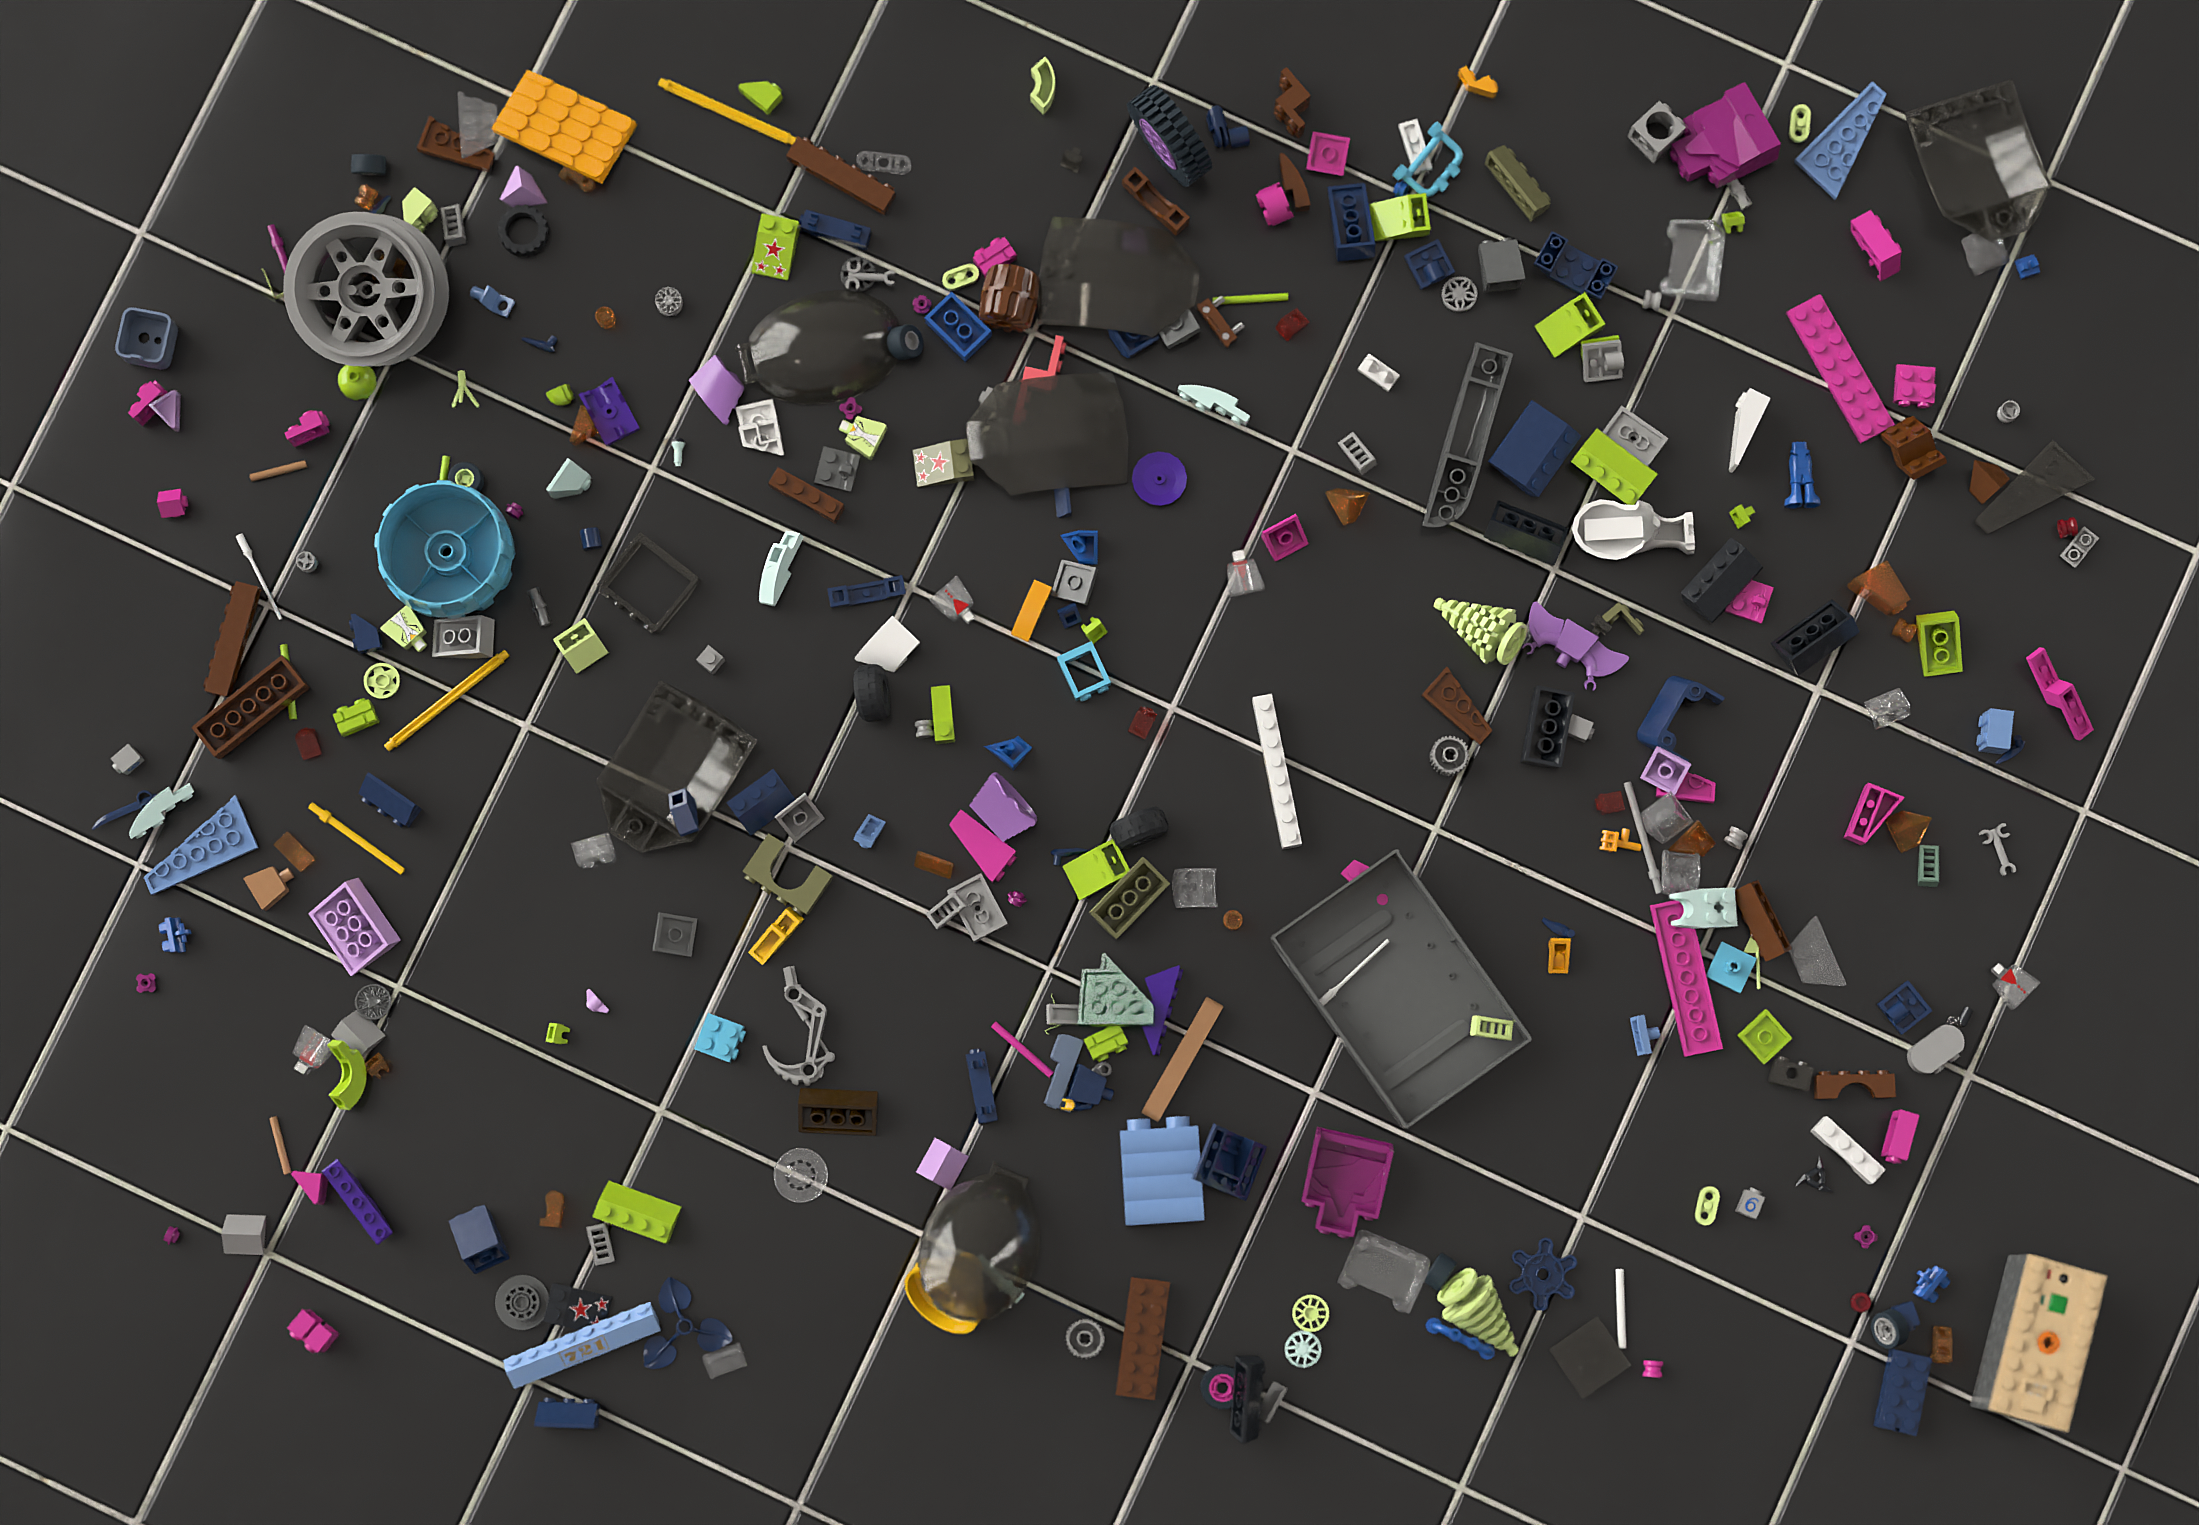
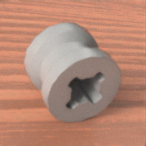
[1643,290,1662,311]
[296,552,318,573]
[915,720,935,738]
[1724,826,1748,849]

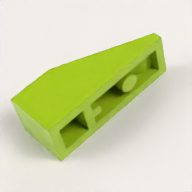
[931,685,955,744]

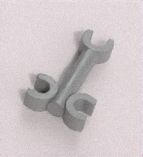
[845,262,895,290]
[1979,823,2016,876]

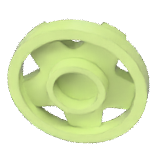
[364,663,400,699]

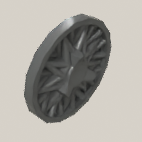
[355,984,392,1020]

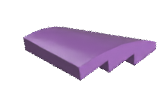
[689,355,745,425]

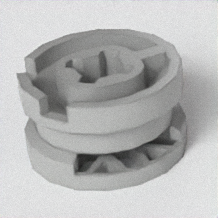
[655,287,683,316]

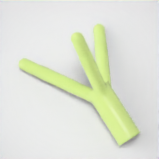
[452,370,479,408]

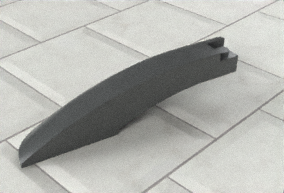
[1422,343,1513,527]

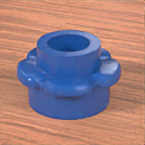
[1393,180,1409,198]

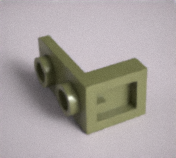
[1600,602,1644,636]

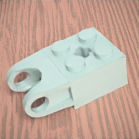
[1669,888,1737,929]

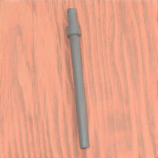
[1624,781,1663,894]

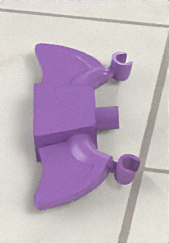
[1522,602,1629,691]

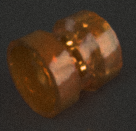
[354,185,379,210]
[1892,617,1918,643]

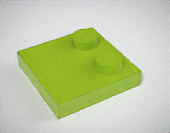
[1737,1009,1792,1064]

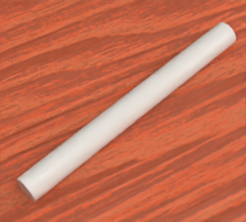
[1616,1269,1626,1348]

